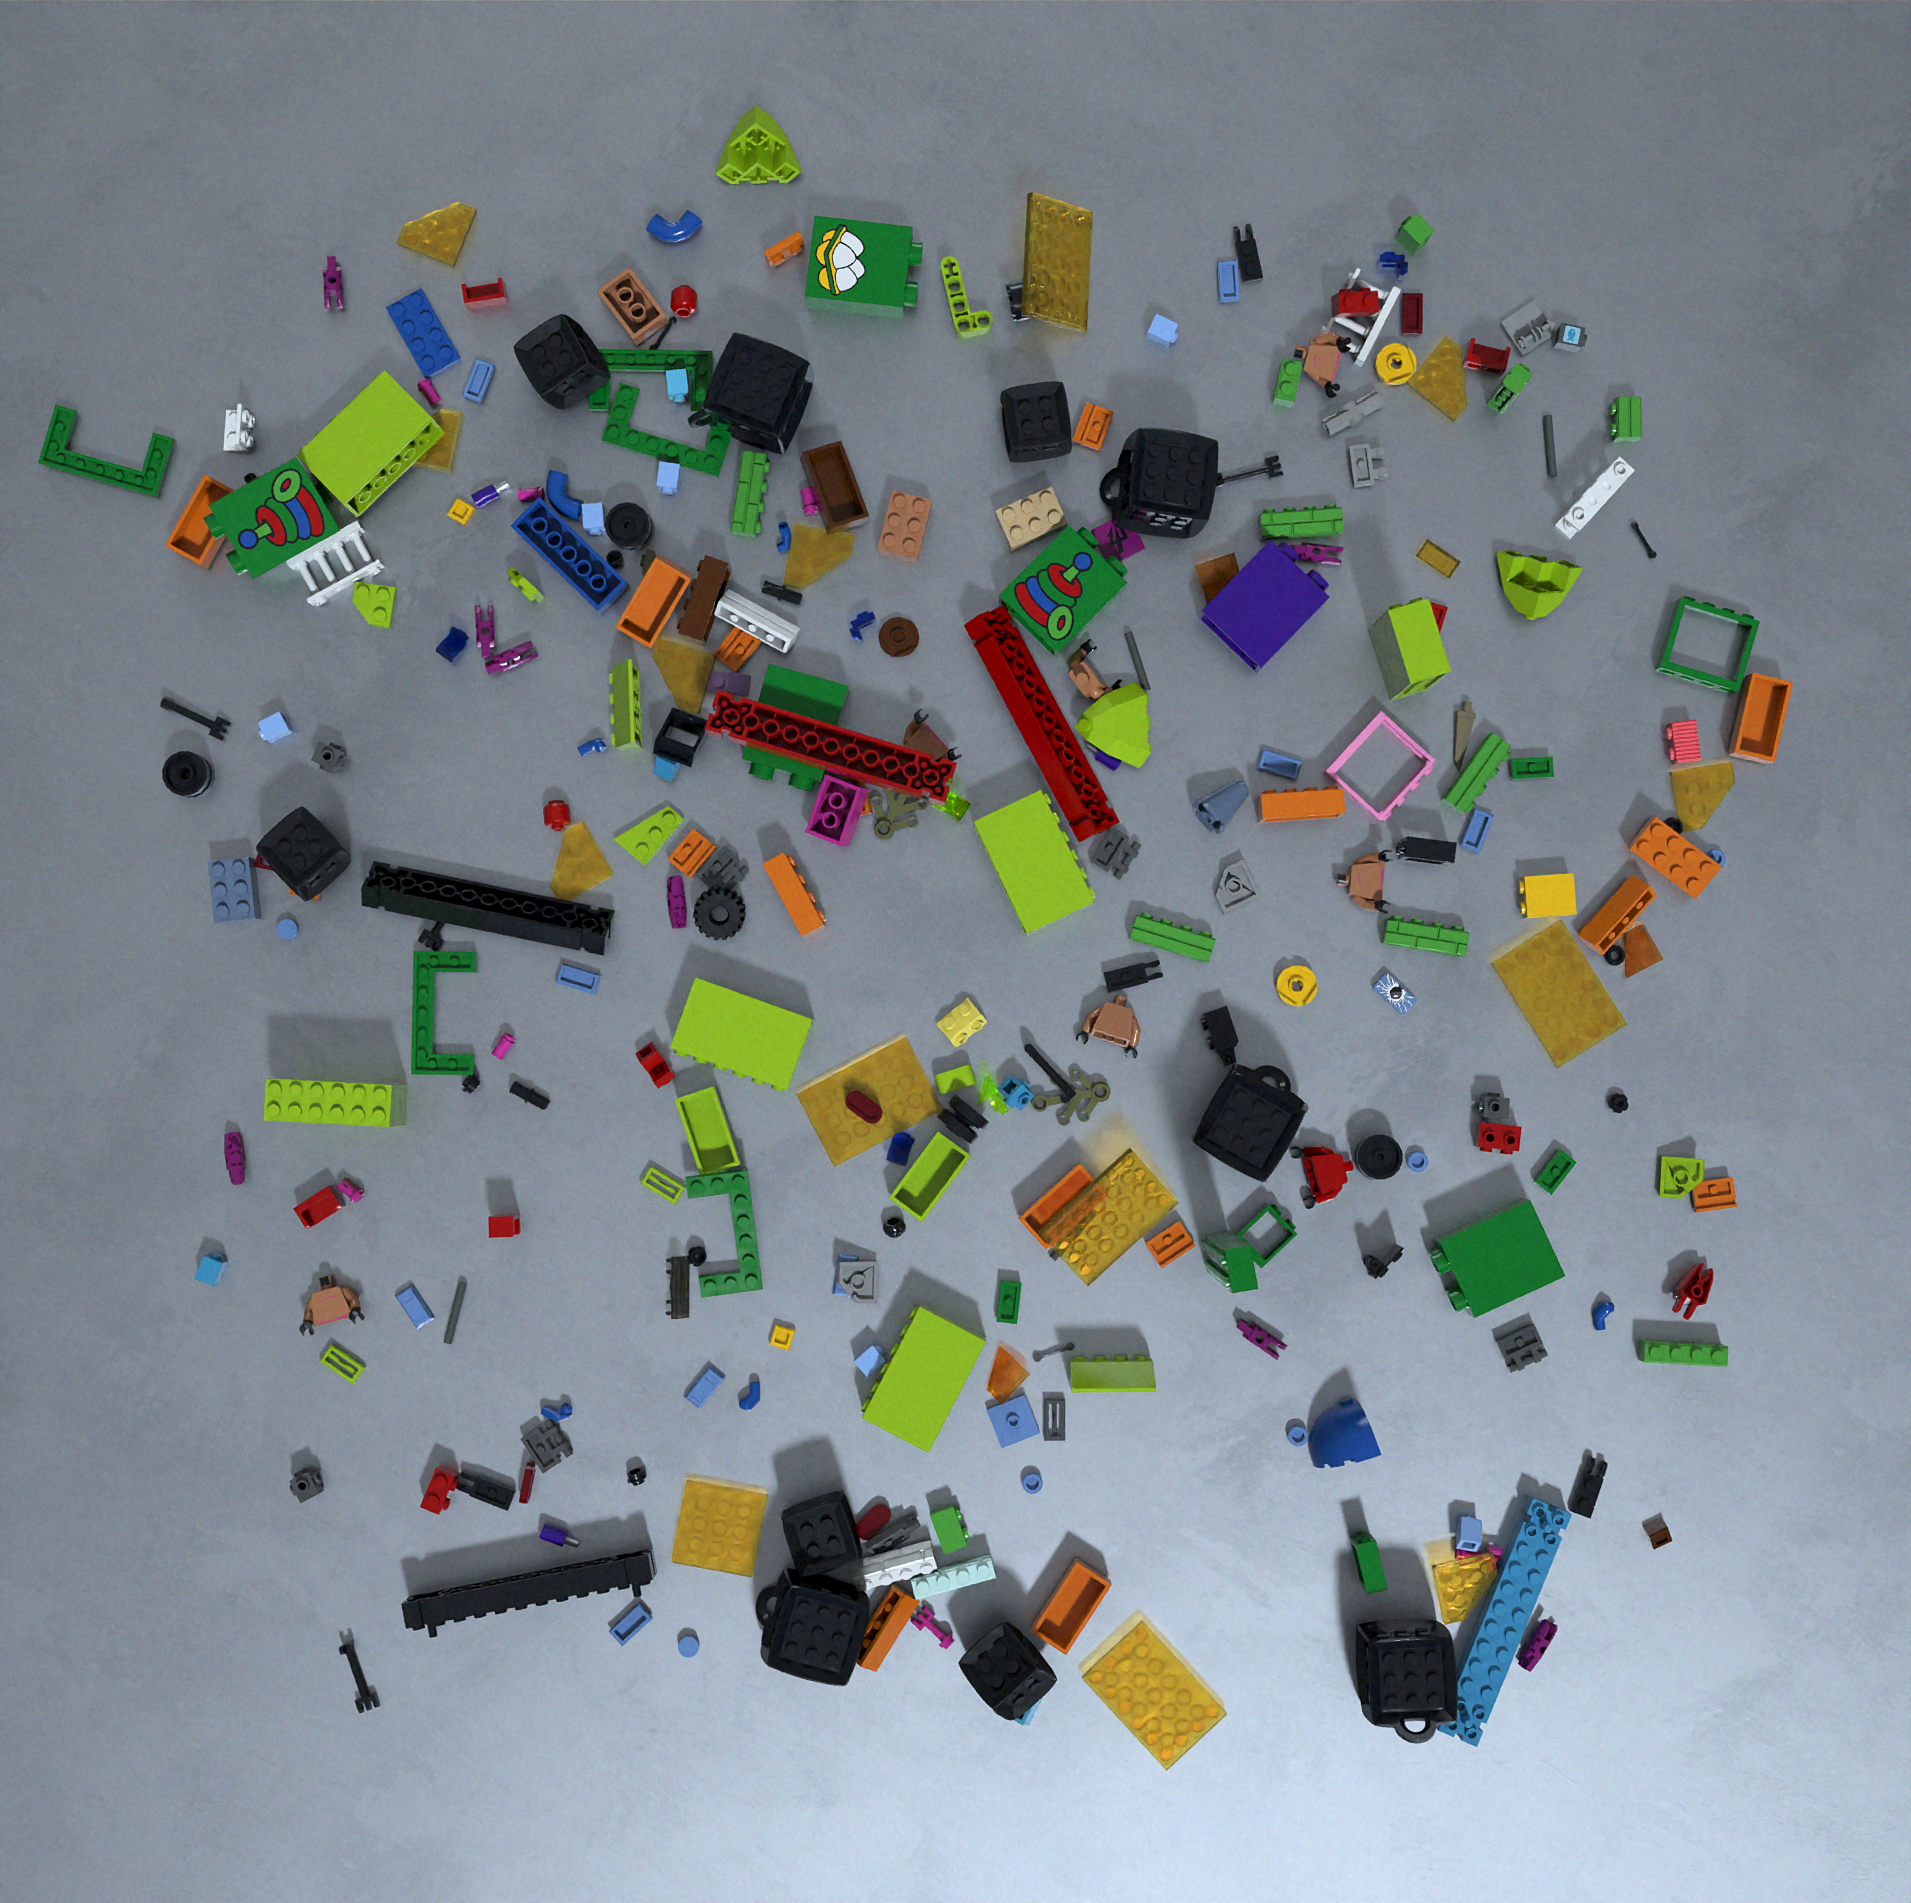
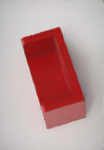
[461,277,509,310]
[1462,338,1511,376]
[293,1185,346,1229]
[488,1214,521,1238]

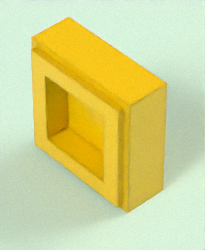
[447,498,476,526]
[769,1324,795,1351]

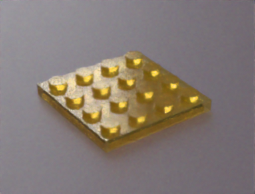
[671,1479,768,1577]

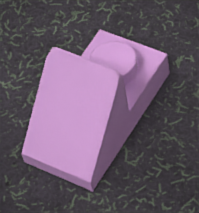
[707,671,751,697]

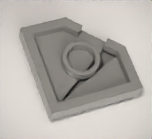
[1215,859,1261,914]
[836,1261,878,1303]

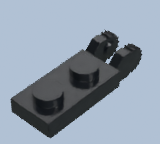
[1233,224,1263,284]
[1103,960,1163,993]
[1569,1457,1608,1519]
[456,1471,516,1511]

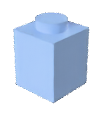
[1146,314,1179,347]
[656,461,682,495]
[582,502,606,535]
[258,712,293,743]
[854,1343,887,1377]
[1456,1517,1482,1552]

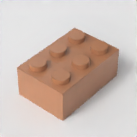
[597,267,669,346]
[877,490,932,564]

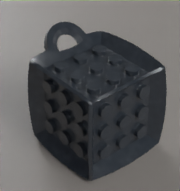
[687,332,814,455]
[1100,427,1218,539]
[1191,1063,1309,1183]
[756,1568,870,1687]
[1356,1619,1458,1744]

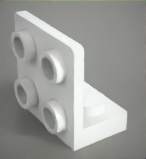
[223,404,255,453]

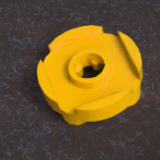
[1375,343,1417,385]
[1276,966,1317,1006]

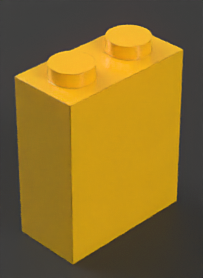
[1518,873,1577,918]

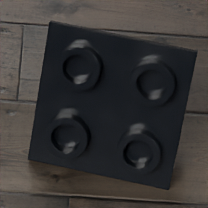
[1363,1244,1404,1279]

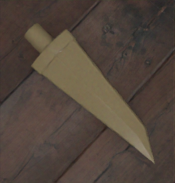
[1454,701,1476,772]

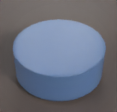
[1705,849,1725,866]
[277,919,299,939]
[1406,1151,1428,1172]
[1287,1425,1308,1446]
[1022,1472,1043,1494]
[678,1635,700,1658]

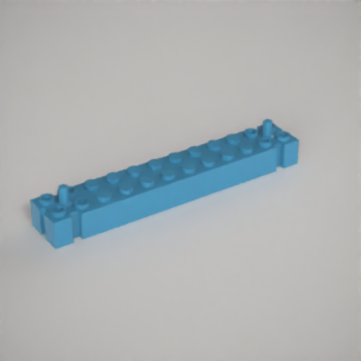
[1436,1494,1572,1747]

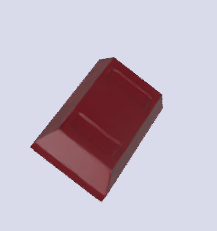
[1402,293,1423,334]

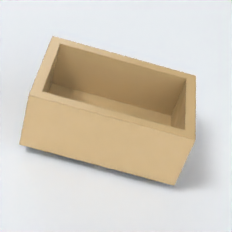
[995,486,1068,552]

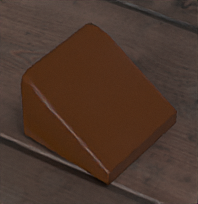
[1643,1518,1672,1550]

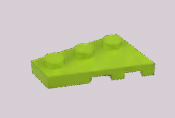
[613,806,685,866]

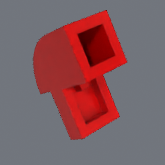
[635,1041,675,1089]

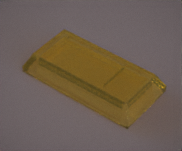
[1416,539,1461,579]

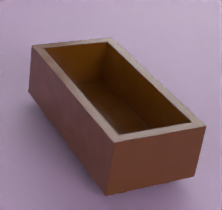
[800,441,869,535]
[676,555,732,647]

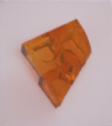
[1195,552,1239,605]
[1623,923,1664,978]
[986,1346,1030,1405]

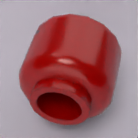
[670,285,697,317]
[543,800,571,831]

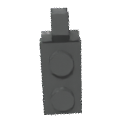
[864,1514,921,1556]

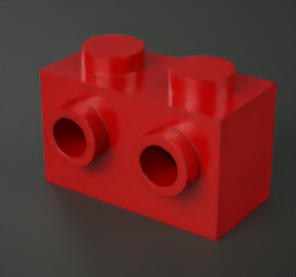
[1331,288,1379,318]
[1474,1122,1522,1155]
[420,1465,459,1515]

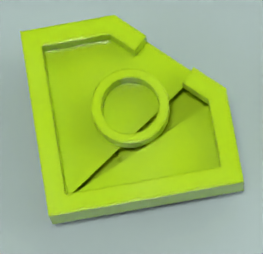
[506,566,545,603]
[352,581,397,629]
[1660,1156,1705,1199]

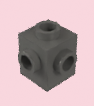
[311,742,346,773]
[1477,1092,1510,1122]
[289,1468,324,1503]

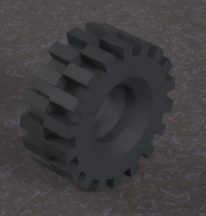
[693,886,746,940]

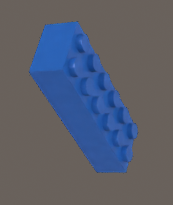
[511,497,630,615]

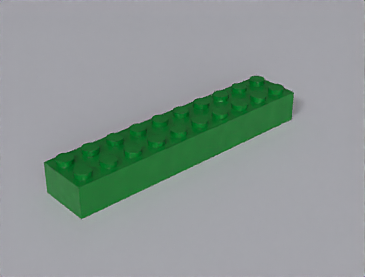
[1201,1230,1258,1293]

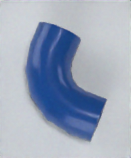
[646,210,703,243]
[546,470,584,520]

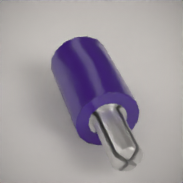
[471,481,510,509]
[1085,742,1122,772]
[539,1524,580,1548]

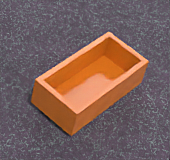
[165,474,233,569]
[615,554,694,649]
[1728,673,1793,764]
[1256,786,1345,823]
[1627,814,1722,899]
[762,852,827,938]
[1018,1163,1107,1249]
[1031,1558,1112,1655]

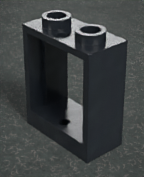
[653,707,708,767]
[1396,836,1457,866]

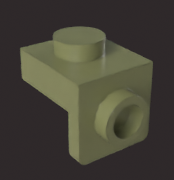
[640,549,656,576]

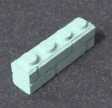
[910,1554,996,1600]

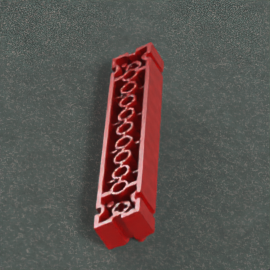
[964,605,1120,843]
[705,690,957,806]

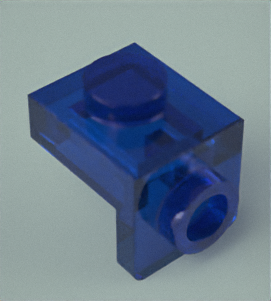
[1377,252,1408,280]
[849,611,877,643]
[436,626,469,663]
[885,1132,915,1167]

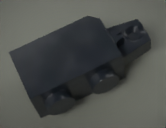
[1200,1006,1239,1066]

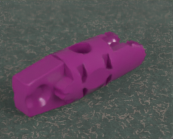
[323,256,343,309]
[1291,542,1344,565]
[475,606,495,658]
[485,640,538,674]
[667,875,687,929]
[224,1132,245,1185]
[1236,1318,1287,1360]
[1518,1619,1558,1672]

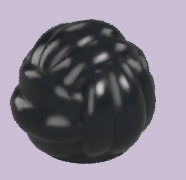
[883,1216,906,1238]

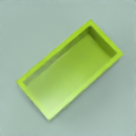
[674,1086,742,1175]
[889,1131,971,1222]

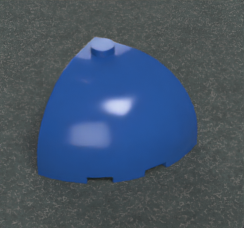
[1308,1397,1381,1468]

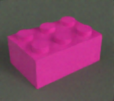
[805,774,869,847]

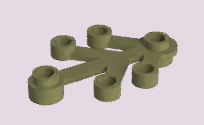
[870,788,928,840]
[1032,1069,1111,1126]

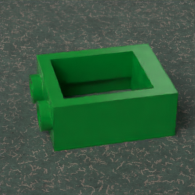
[1234,1203,1297,1268]
[1350,1531,1387,1595]

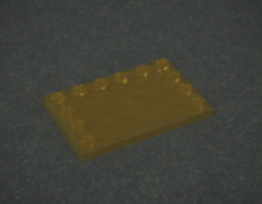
[1021,192,1093,334]
[1490,920,1627,1068]
[796,1037,943,1167]
[1038,1148,1179,1286]
[1082,1620,1227,1771]

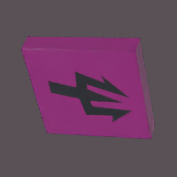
[1091,520,1146,562]

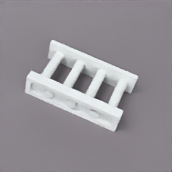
[1319,268,1401,367]
[1554,456,1635,540]
[286,521,385,606]

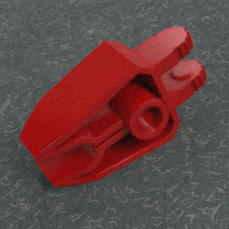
[1672,1262,1713,1320]

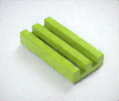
[640,1165,686,1205]
[320,1343,366,1385]

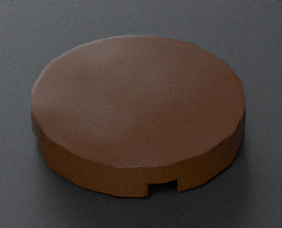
[879,617,919,658]

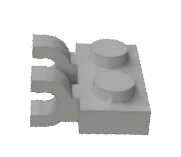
[1349,443,1388,488]

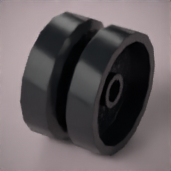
[605,502,654,552]
[162,751,215,798]
[937,1095,990,1145]
[1353,1135,1403,1180]

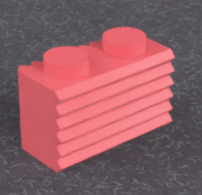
[1665,719,1701,765]

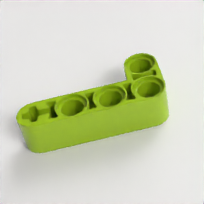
[940,256,993,338]

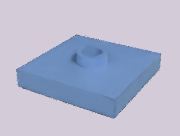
[987,1394,1040,1448]

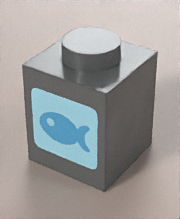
[1553,323,1587,353]

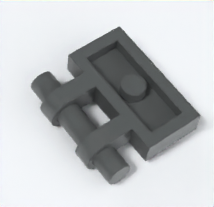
[1090,827,1141,880]
[696,846,750,891]
[1496,1324,1548,1373]
[521,1419,573,1473]

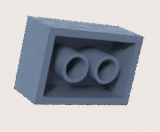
[208,857,262,924]

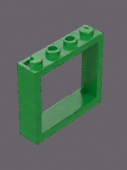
[1655,596,1760,694]

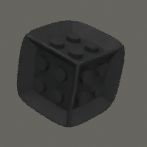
[513,314,610,410]
[1000,381,1072,463]
[256,806,351,902]
[781,1491,863,1578]
[958,1622,1057,1721]

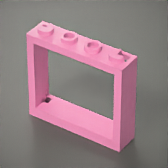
[1323,711,1436,823]

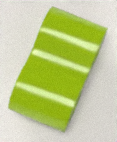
[934,1064,977,1095]

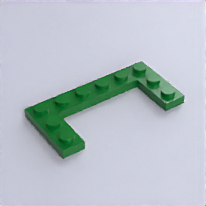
[589,349,713,413]
[602,383,732,478]
[38,405,175,498]
[411,951,477,1075]
[685,1169,763,1298]

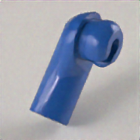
[776,522,791,553]
[577,738,606,756]
[1593,1301,1614,1330]
[739,1382,760,1411]
[541,1403,572,1421]

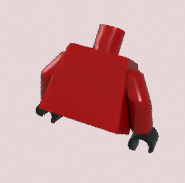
[1291,1145,1354,1209]

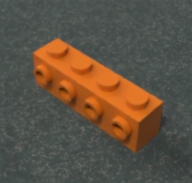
[1578,874,1657,956]
[856,1585,920,1672]

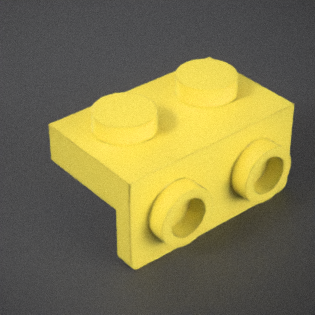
[936,998,987,1047]

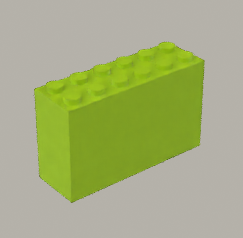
[296,370,445,518]
[1368,597,1451,700]
[973,790,1096,935]
[670,977,815,1092]
[263,1078,408,1127]
[861,1303,986,1453]

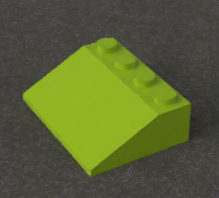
[609,659,642,750]
[1069,1356,1156,1393]

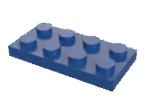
[386,288,461,379]

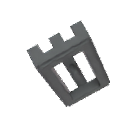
[1044,1398,1065,1441]

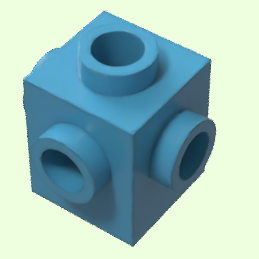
[997,1075,1035,1111]

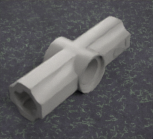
[1321,390,1384,436]

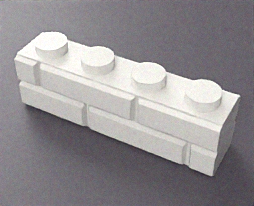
[714,589,800,654]
[851,1540,938,1592]

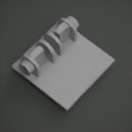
[1500,300,1557,356]

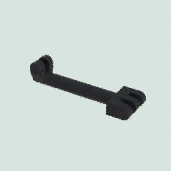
[1216,455,1283,487]
[160,696,231,741]
[418,888,463,951]
[1025,1044,1077,1103]
[339,1642,380,1714]

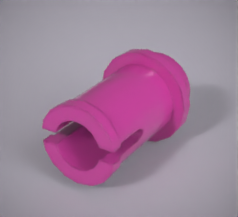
[417,378,441,406]
[518,486,545,502]
[800,488,818,515]
[491,1033,515,1060]
[337,1178,364,1203]

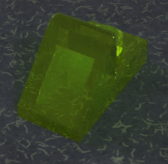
[931,791,971,821]
[977,1075,1009,1115]

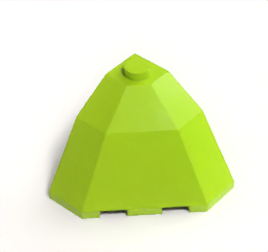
[715,105,801,184]
[1497,550,1583,620]
[1074,682,1151,768]

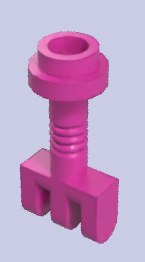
[1455,1546,1503,1569]
[910,1605,955,1649]

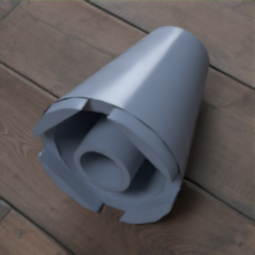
[1192,780,1249,834]

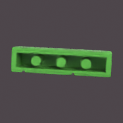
[1486,364,1532,414]
[731,451,771,538]
[1258,504,1344,541]
[1441,732,1511,814]
[1129,913,1216,963]
[1381,916,1469,957]
[1638,1339,1728,1367]

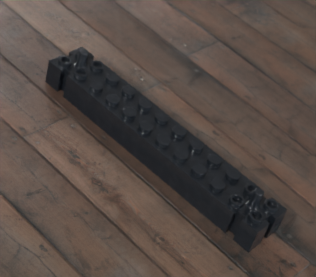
[361,861,615,956]
[401,1548,657,1638]

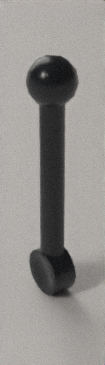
[649,317,677,350]
[1631,521,1657,559]

